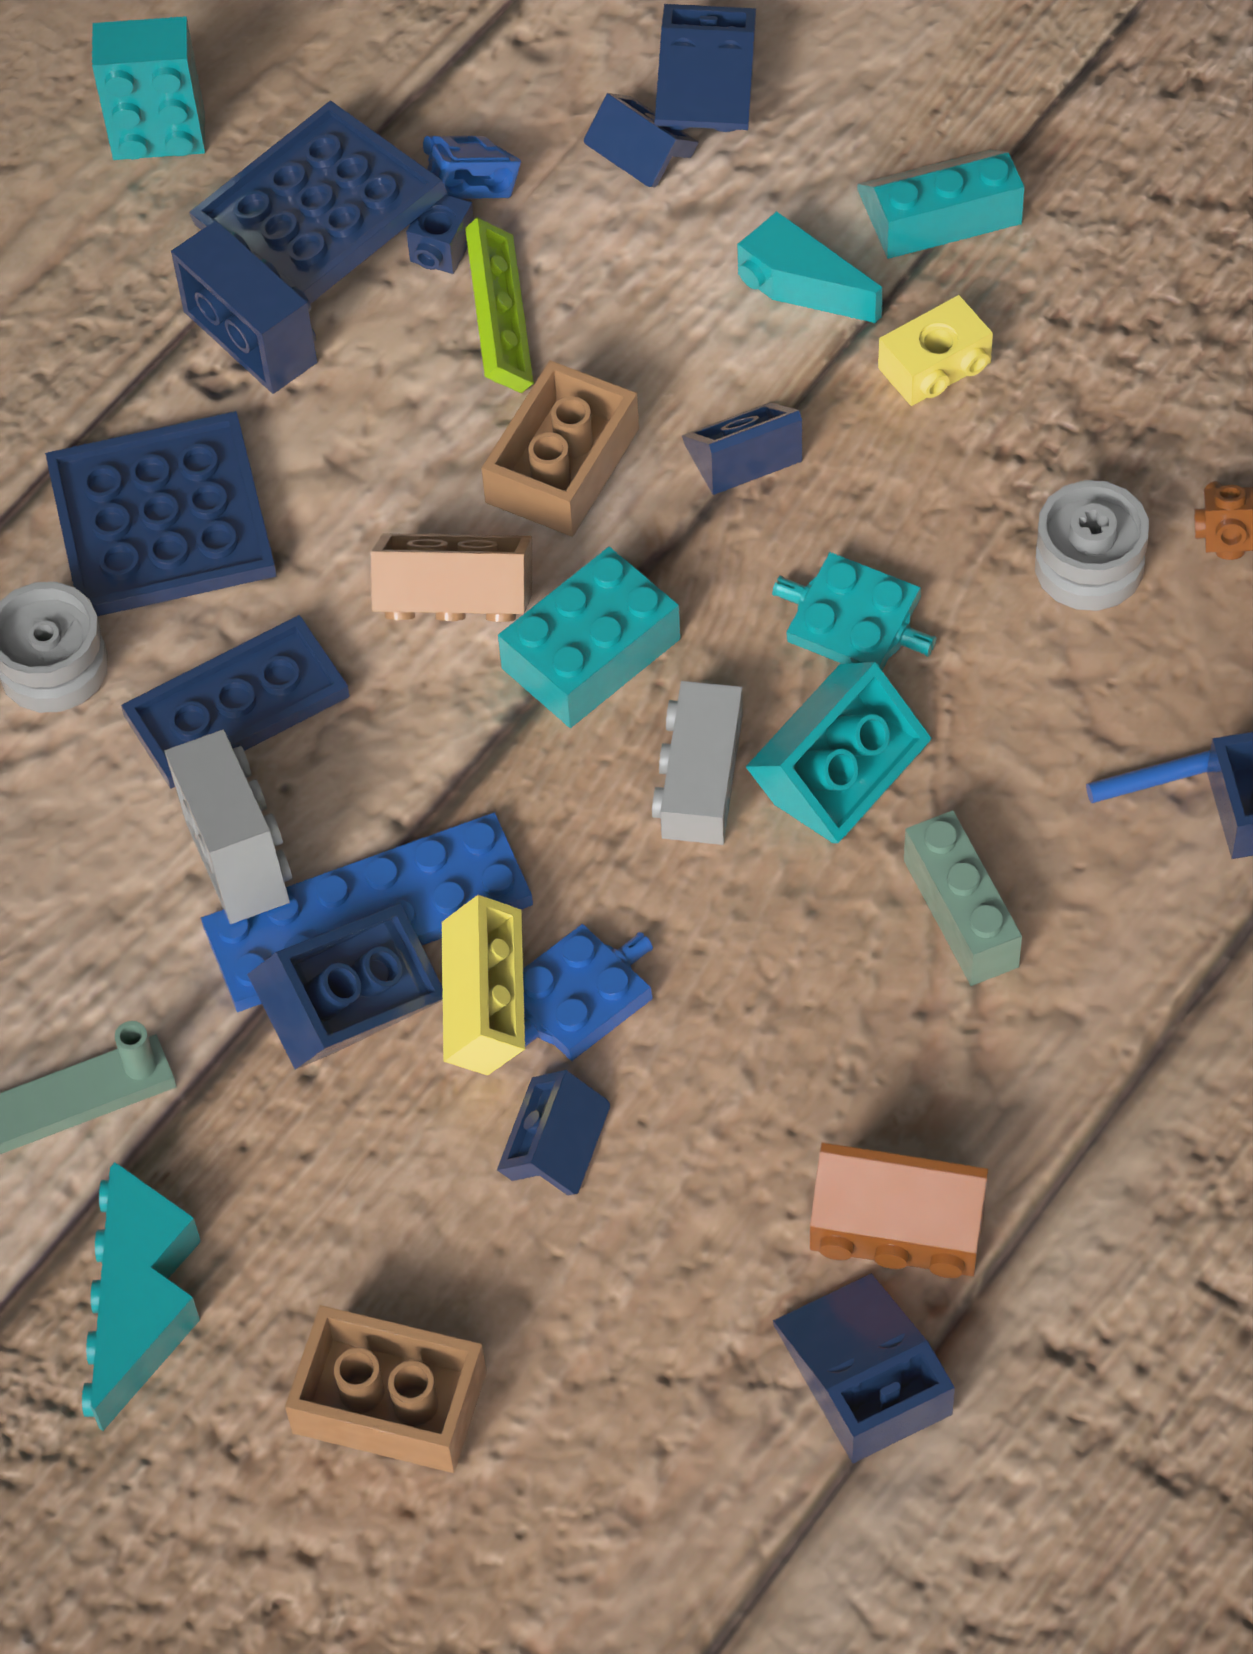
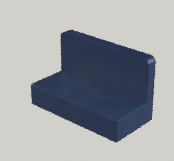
[584,93,699,188]
[497,1070,610,1196]

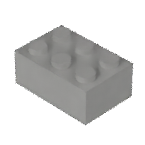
[164,729,293,924]

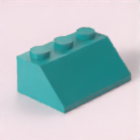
[857,149,1025,259]
[746,662,932,843]

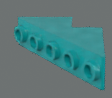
[82,1162,201,1431]

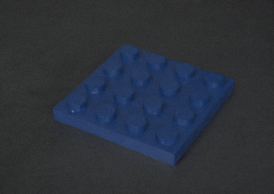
[189,100,448,304]
[45,411,277,617]

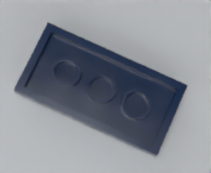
[121,615,350,789]

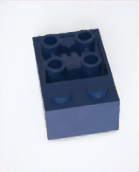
[655,4,756,132]
[773,1273,955,1464]

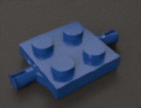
[523,924,653,1061]

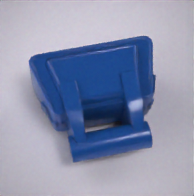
[423,136,521,199]

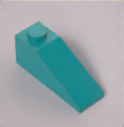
[737,211,883,323]

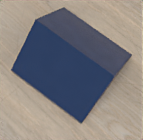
[682,402,802,495]

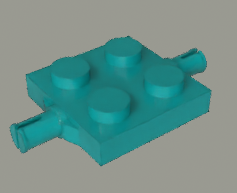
[772,552,937,671]

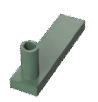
[0,1021,177,1154]

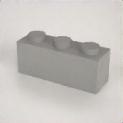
[652,681,743,845]

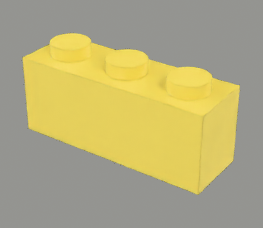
[442,895,525,1075]

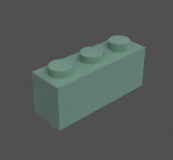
[904,810,1022,986]

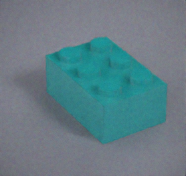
[92,16,205,160]
[498,546,680,729]

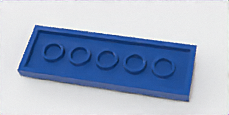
[201,812,533,1013]

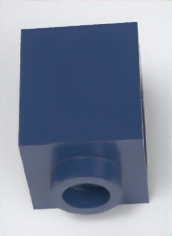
[406,195,474,274]

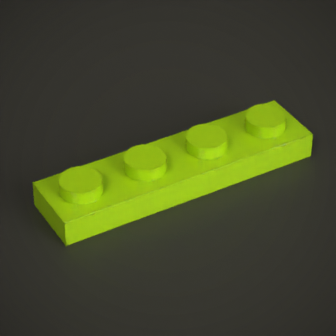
[465,217,534,393]

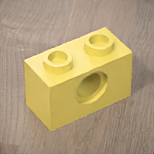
[878,295,993,406]

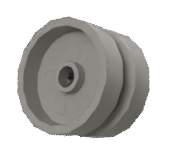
[1035,480,1149,611]
[0,582,108,713]

